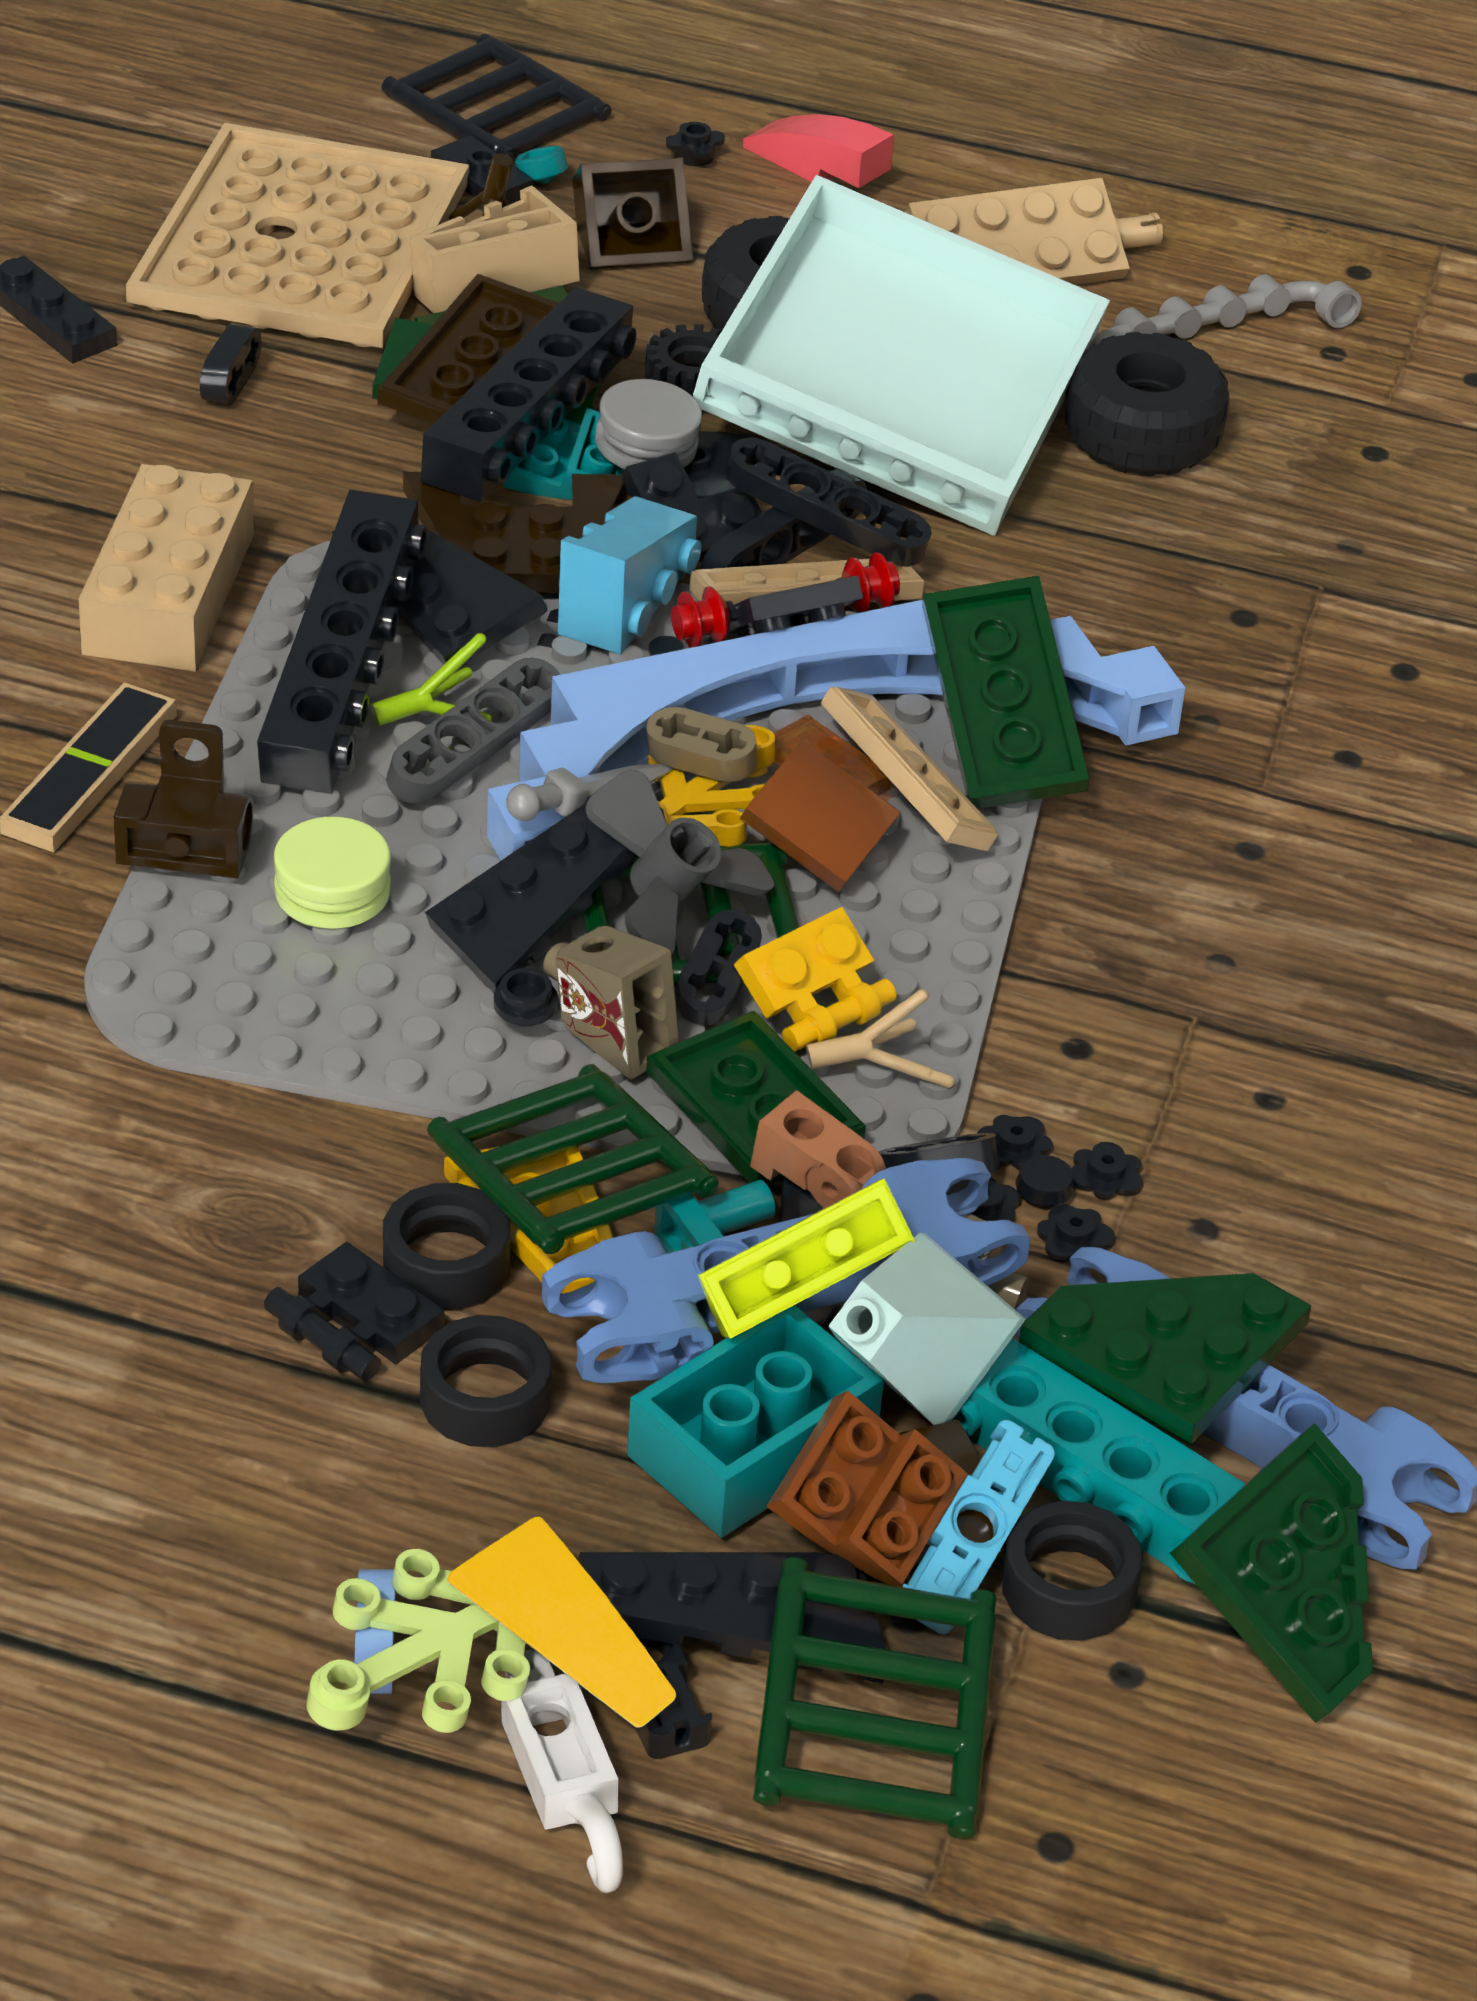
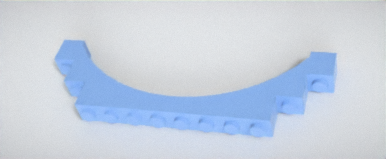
[487,600,1185,861]

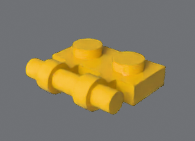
[734,907,897,1052]

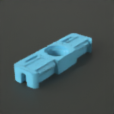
[902,1420,1055,1634]

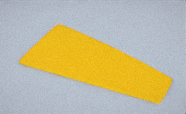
[447,1517,676,1728]

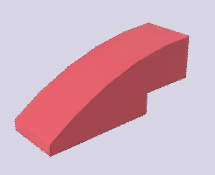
[743,114,894,188]

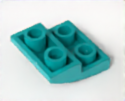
[503,408,625,500]

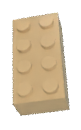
[79,464,254,672]

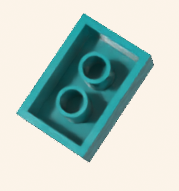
[627,1305,884,1538]

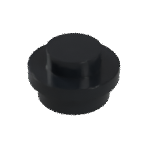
[493,968,558,1027]

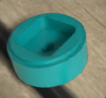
[515,146,568,185]

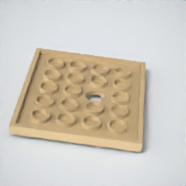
[126,123,469,348]

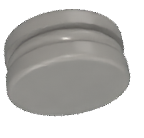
[595,379,702,469]

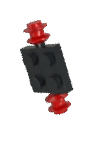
[671,552,900,648]

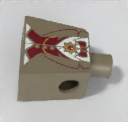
[543,926,679,1080]

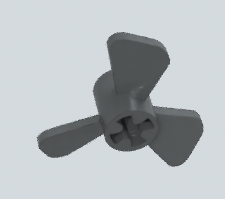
[586,770,774,955]

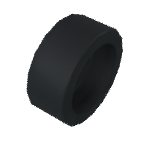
[383,1183,511,1309]
[420,1315,552,1447]
[1002,1501,1142,1640]

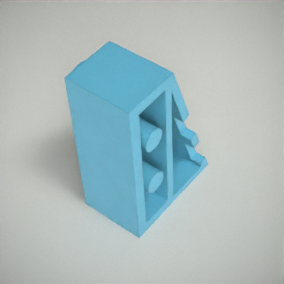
[558,496,701,655]

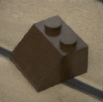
[572,158,693,269]

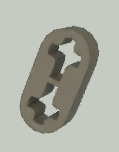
[646,707,758,782]

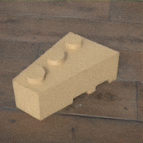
[410,186,580,313]

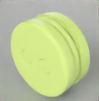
[274,817,391,929]

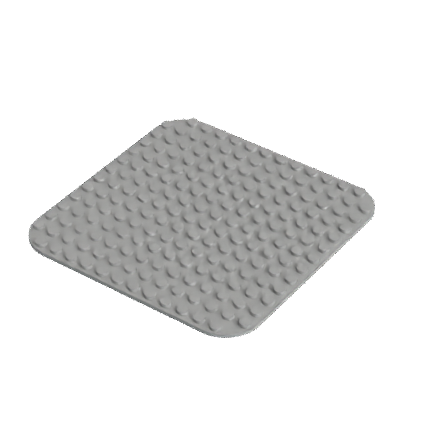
[84,540,1043,1183]

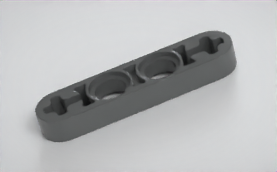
[386,657,560,804]

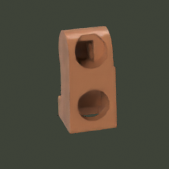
[750,1090,886,1208]

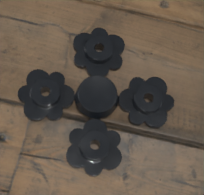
[947,1115,1142,1261]

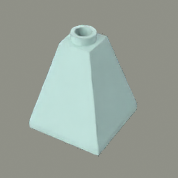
[829,1233,1026,1425]

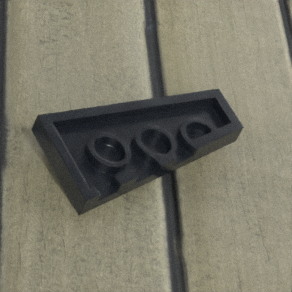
[578,1552,886,1683]

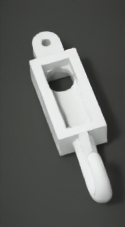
[501,1650,623,1893]

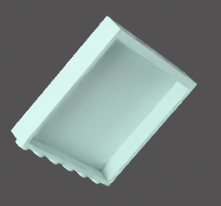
[693,175,1110,536]

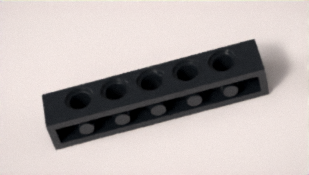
[421,287,637,502]
[257,489,427,794]

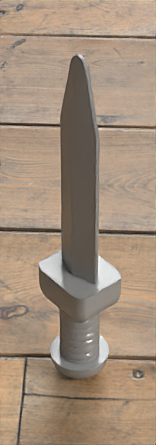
[506,764,673,821]

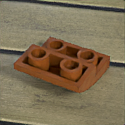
[740,740,901,892]
[767,1391,968,1586]

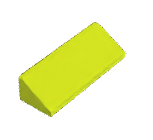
[697,1178,915,1339]

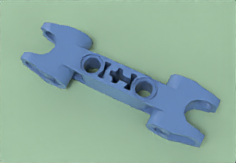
[542,1158,1030,1383]
[1015,1247,1477,1569]

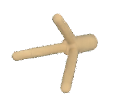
[806,989,955,1088]

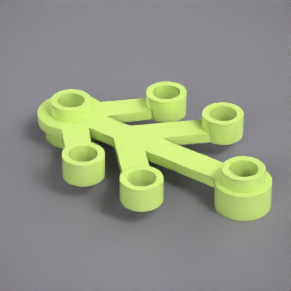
[306,1549,530,1733]

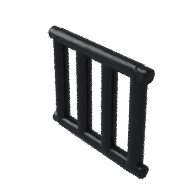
[381,33,612,163]

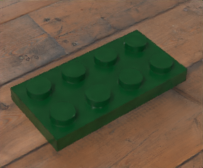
[922,575,1089,809]

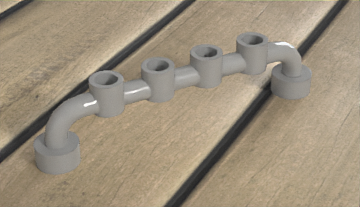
[1093,274,1362,345]

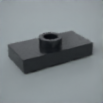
[431,135,534,205]

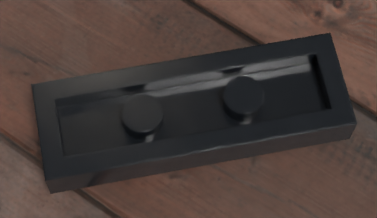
[0,256,117,364]

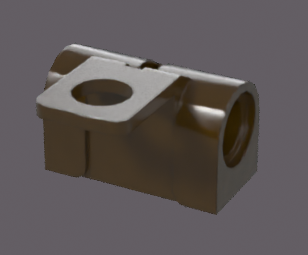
[114,720,254,879]

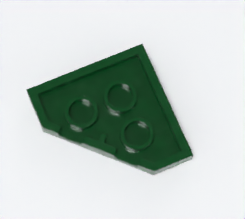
[1019,1273,1311,1444]
[1170,1423,1373,1723]

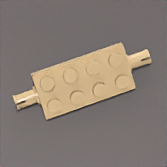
[905,178,1163,285]

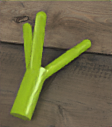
[370,633,492,726]

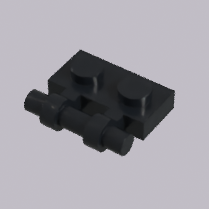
[264,1241,444,1381]

